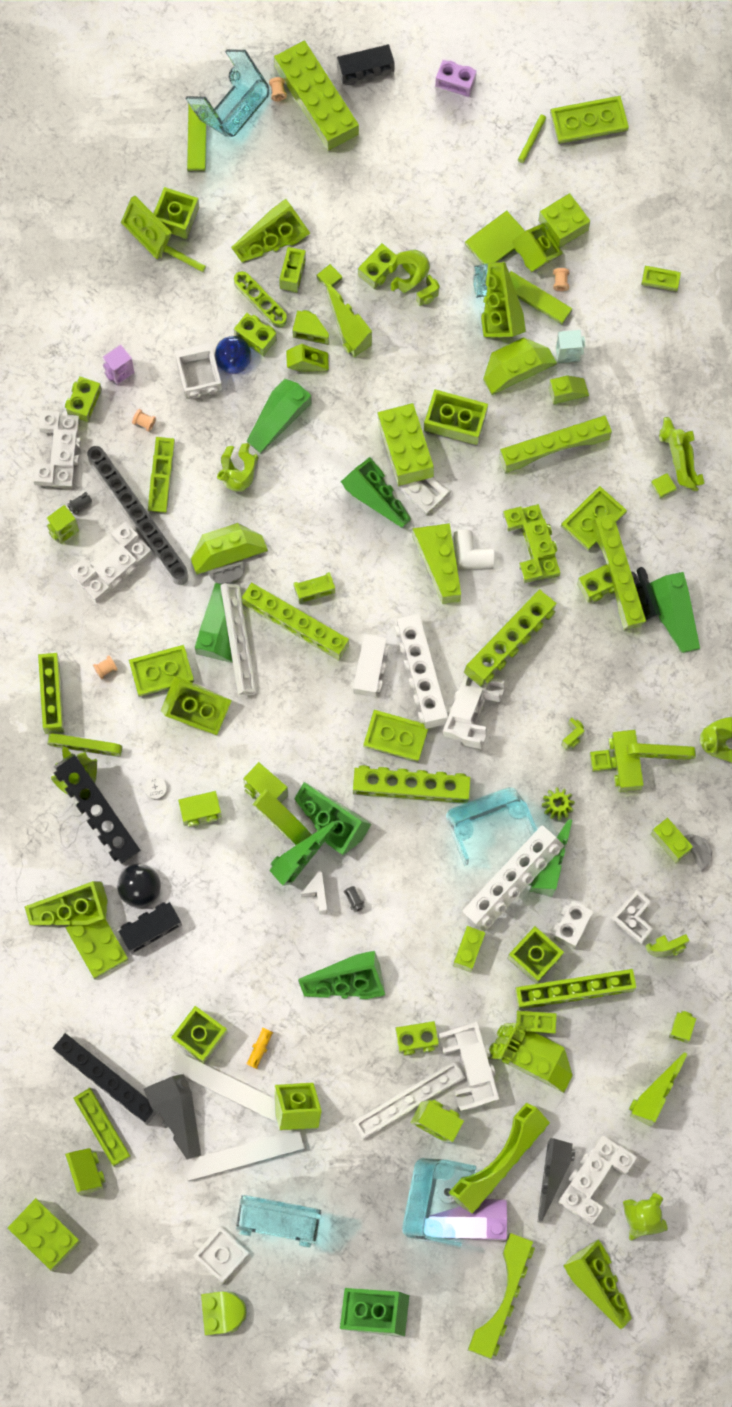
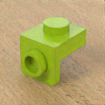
[416,274,440,306]
[561,717,585,750]

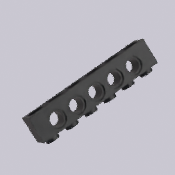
[53,753,141,864]
[52,1033,157,1125]

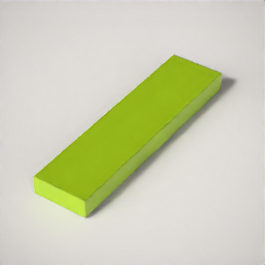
[187,103,207,171]
[509,271,572,325]
[73,1088,131,1167]

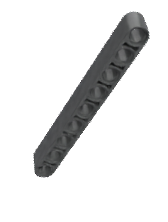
[87,446,188,585]

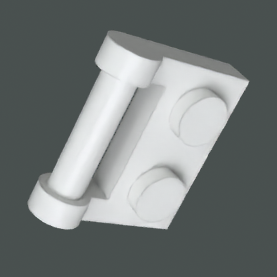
[400,477,451,515]

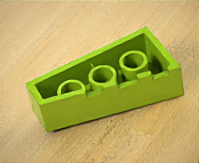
[412,523,461,604]

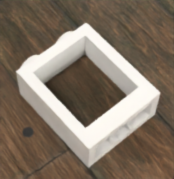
[175,343,222,399]

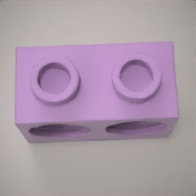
[435,60,477,97]
[103,345,135,385]

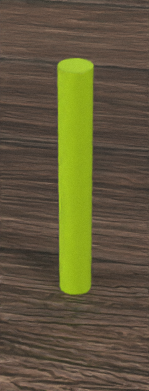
[518,114,546,163]
[164,245,206,272]

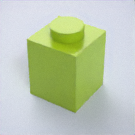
[669,1011,697,1043]

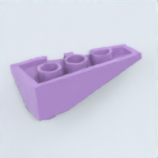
[425,1199,507,1241]

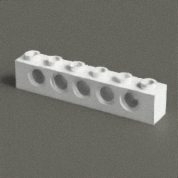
[394,614,448,729]
[462,825,564,932]

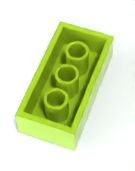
[377,403,434,486]

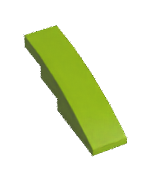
[148,437,175,513]
[252,790,312,846]

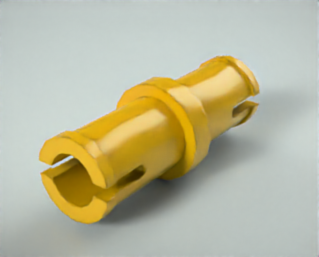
[246,1028,274,1069]

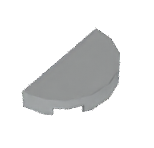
[207,561,245,584]
[684,834,712,871]

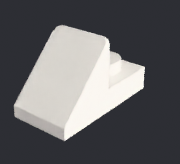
[301,872,327,914]

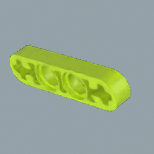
[234,271,287,328]
[47,733,123,757]
[627,743,696,760]

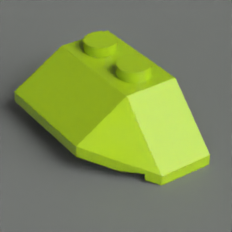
[483,337,557,395]
[191,523,268,575]
[498,1031,573,1093]

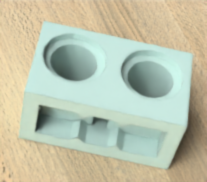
[555,330,585,363]

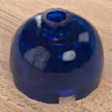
[214,336,251,374]

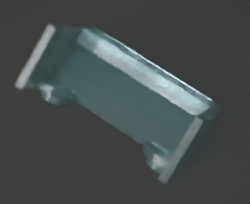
[185,49,270,137]
[446,787,537,866]
[402,1158,476,1249]
[236,1195,322,1248]

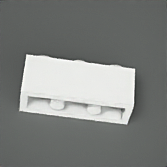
[353,634,389,697]

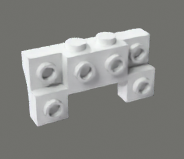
[34,411,81,490]
[69,522,152,602]
[443,674,506,749]
[438,1022,499,1112]
[557,1136,637,1225]

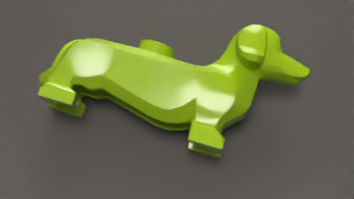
[658,417,705,491]

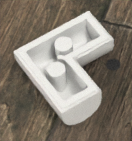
[454,530,494,570]
[611,889,654,945]

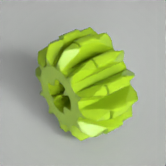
[542,787,575,821]

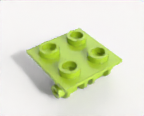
[488,1023,526,1065]

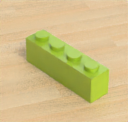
[38,653,64,734]

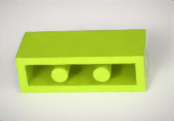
[608,730,644,792]

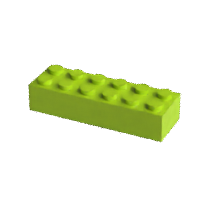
[274,40,359,151]

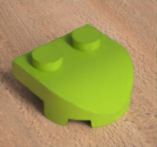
[645,934,689,957]
[201,1291,247,1336]

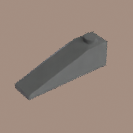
[144,1074,201,1160]
[537,1138,576,1223]

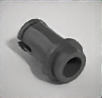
[67,492,92,513]
[344,886,365,912]

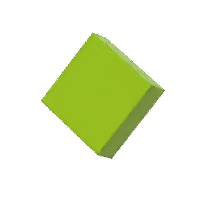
[316,264,342,287]
[651,473,677,499]
[590,750,612,772]

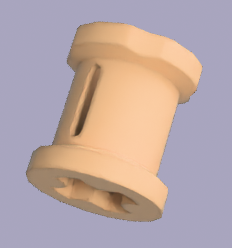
[269,77,287,101]
[553,268,570,291]
[132,409,156,432]
[93,656,118,680]

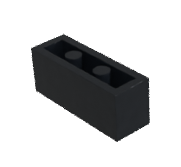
[337,44,395,84]
[118,902,182,954]

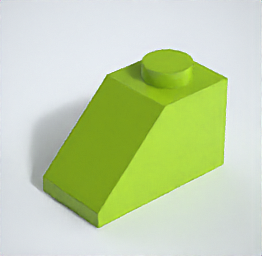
[292,310,329,345]
[286,344,329,372]
[548,375,589,404]

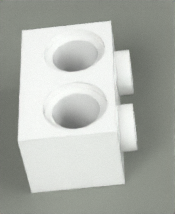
[552,901,593,949]

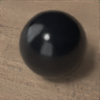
[117,864,161,908]

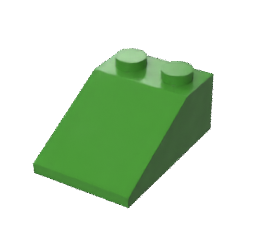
[340,1288,410,1337]

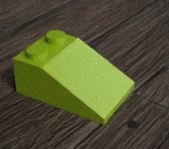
[160,676,232,735]

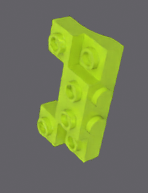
[502,504,561,584]

